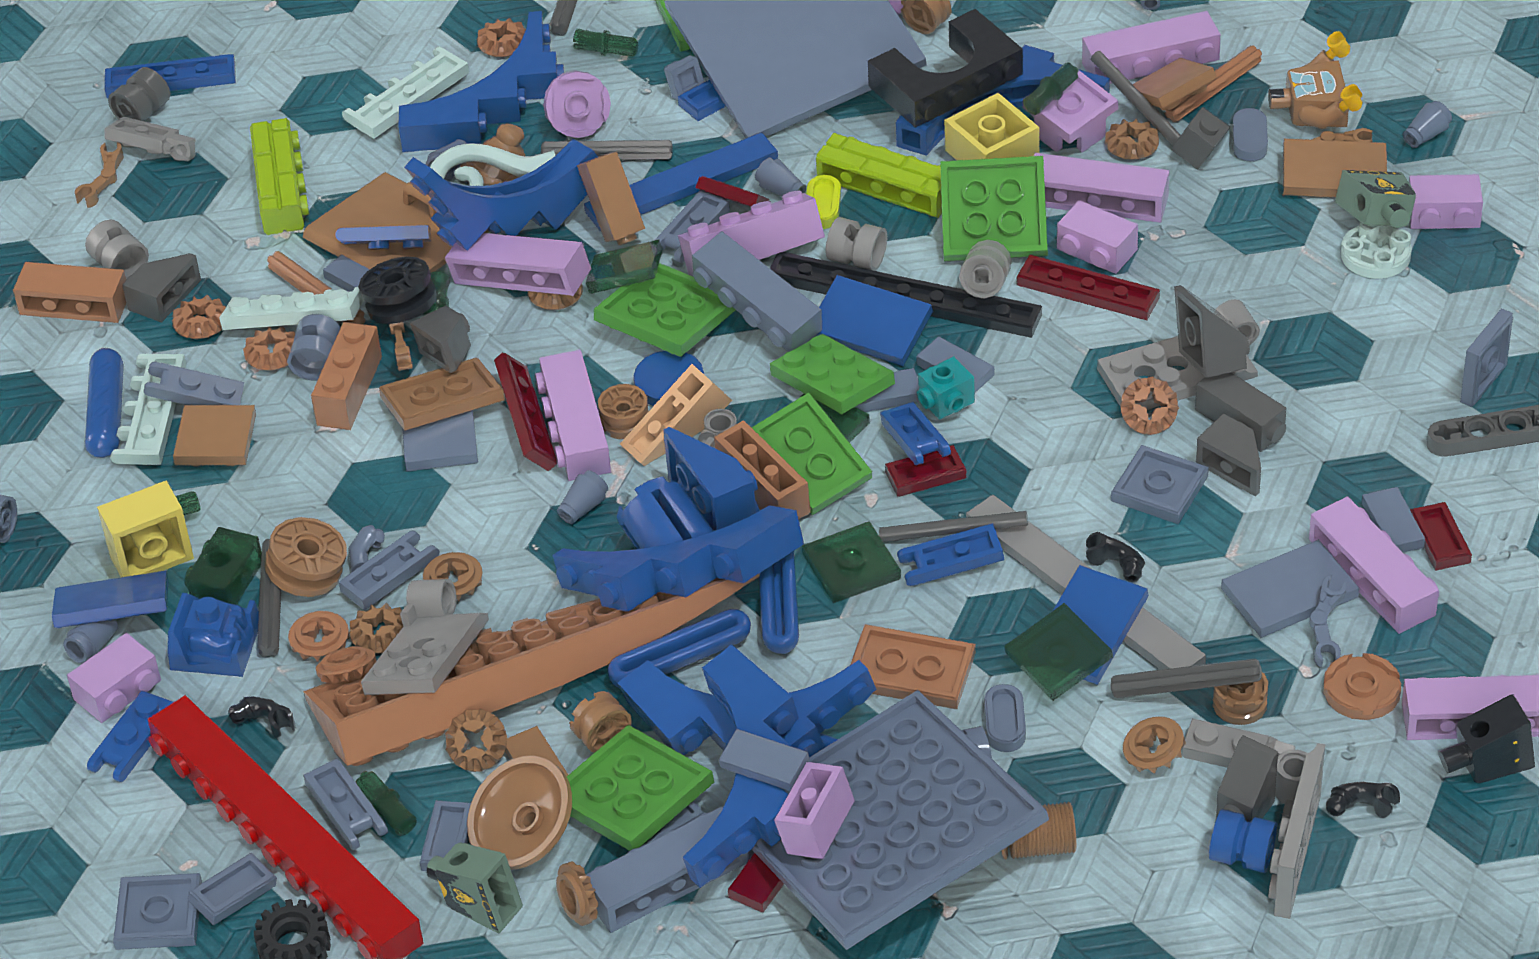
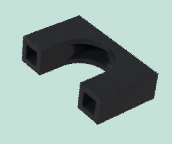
[868,9,1023,128]

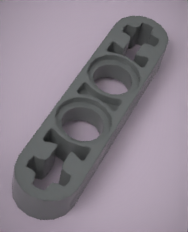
[1427,405,1539,457]

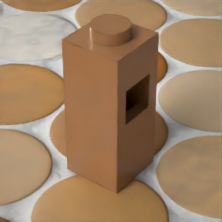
[577,151,645,245]

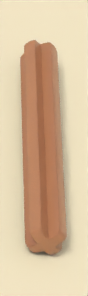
[1165,45,1262,122]
[267,251,366,325]

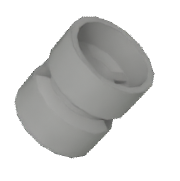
[826,217,887,271]
[85,219,149,279]
[959,240,1012,298]

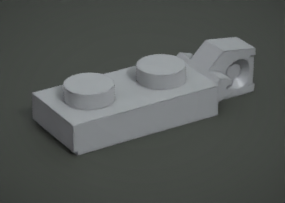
[105,117,196,161]
[1182,718,1295,768]

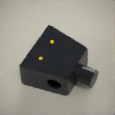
[1439,694,1535,783]

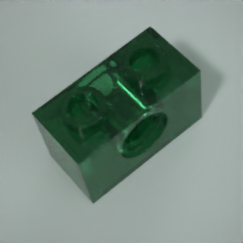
[185,527,262,605]

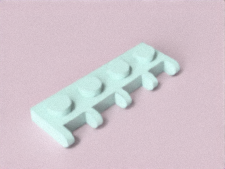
[342,46,469,139]
[219,287,364,330]
[110,354,186,465]

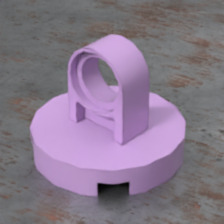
[543,70,611,138]

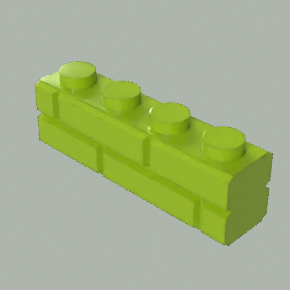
[250,118,309,235]
[816,133,942,218]

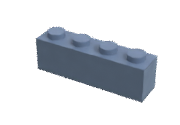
[692,231,822,352]
[586,806,749,933]

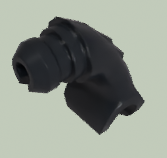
[1086,532,1145,582]
[228,696,296,738]
[1326,781,1400,818]

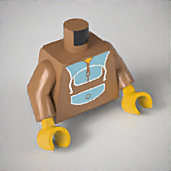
[1268,31,1362,129]

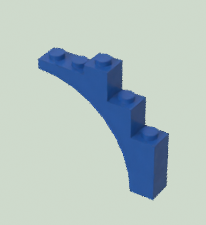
[398,11,564,152]
[896,44,1110,156]
[404,139,598,251]
[553,505,804,612]
[683,644,799,888]
[618,660,877,757]

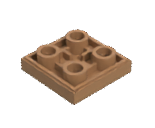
[1133,58,1217,110]
[173,405,256,466]

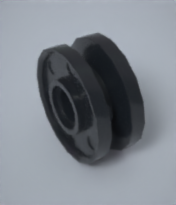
[358,256,438,324]

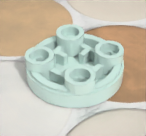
[1341,222,1412,279]

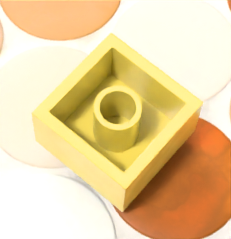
[944,93,1039,160]
[97,480,194,577]

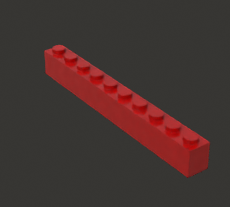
[147,695,424,959]

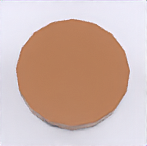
[1323,653,1401,720]

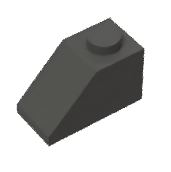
[1171,107,1231,169]
[122,253,201,323]
[410,305,471,373]
[1196,414,1261,497]
[1216,735,1278,822]

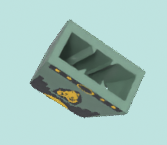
[1335,170,1416,228]
[426,842,523,934]

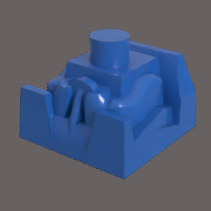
[168,593,259,677]

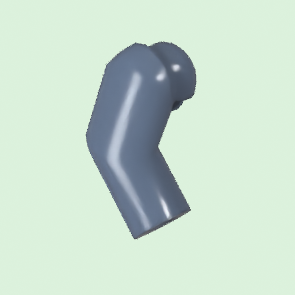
[348,525,385,572]

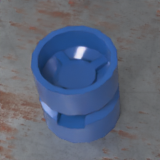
[1209,809,1278,873]

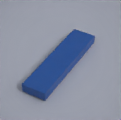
[105,54,236,98]

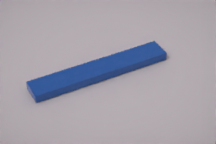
[584,132,778,231]

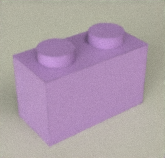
[1409,174,1483,229]
[1057,200,1138,274]
[67,632,161,723]
[774,762,855,859]

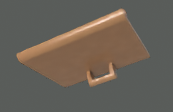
[303,172,489,274]

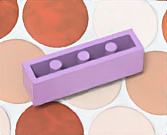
[1082,11,1221,84]
[1034,153,1169,223]
[678,191,825,276]
[445,233,591,296]
[535,350,611,481]
[1309,496,1439,634]
[1402,674,1539,740]

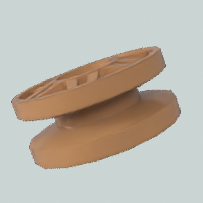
[265,517,347,597]

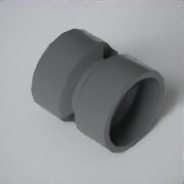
[108,67,171,121]

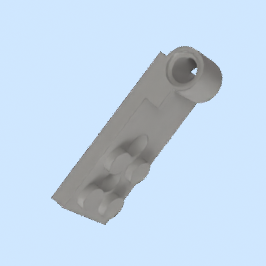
[1097,299,1260,410]
[361,579,489,695]
[1268,743,1325,919]

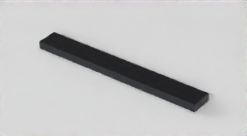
[770,252,1042,338]

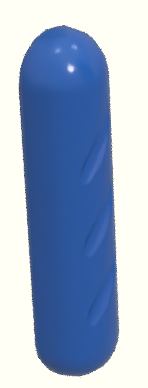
[84,348,124,458]
[759,551,799,654]
[607,609,751,688]

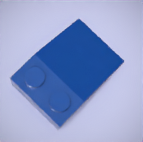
[663,427,759,531]

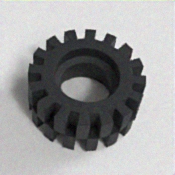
[254,899,331,959]

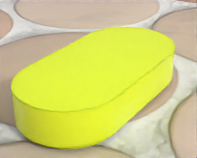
[806,175,841,229]

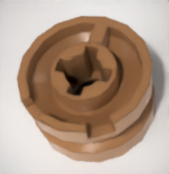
[901,0,952,34]
[598,384,649,439]
[1213,672,1268,725]
[569,691,632,753]

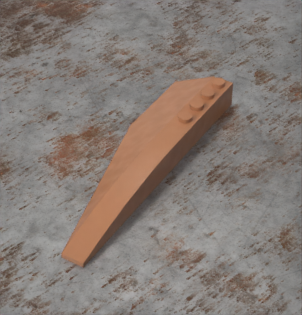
[303,573,760,766]

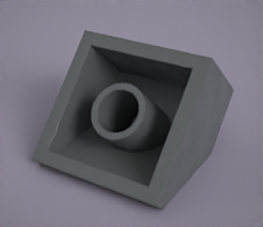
[1174,285,1250,378]

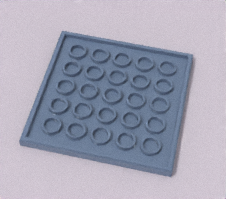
[664,0,927,138]
[752,690,1049,950]

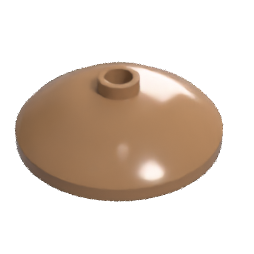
[467,756,572,870]

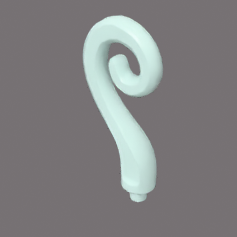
[430,143,556,186]

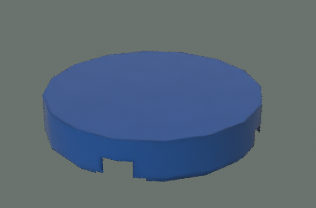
[633,351,704,406]

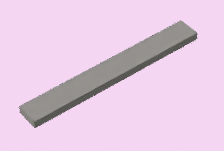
[966,495,1206,670]

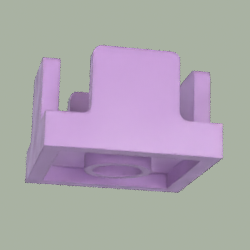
[1023,65,1118,152]

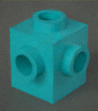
[917,356,975,420]

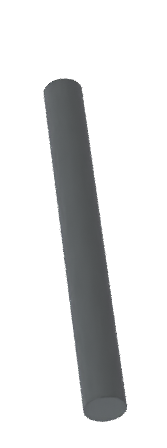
[1090,51,1181,146]
[879,511,1028,542]

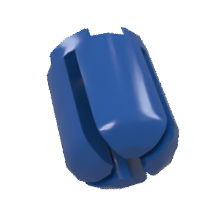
[617,477,713,549]

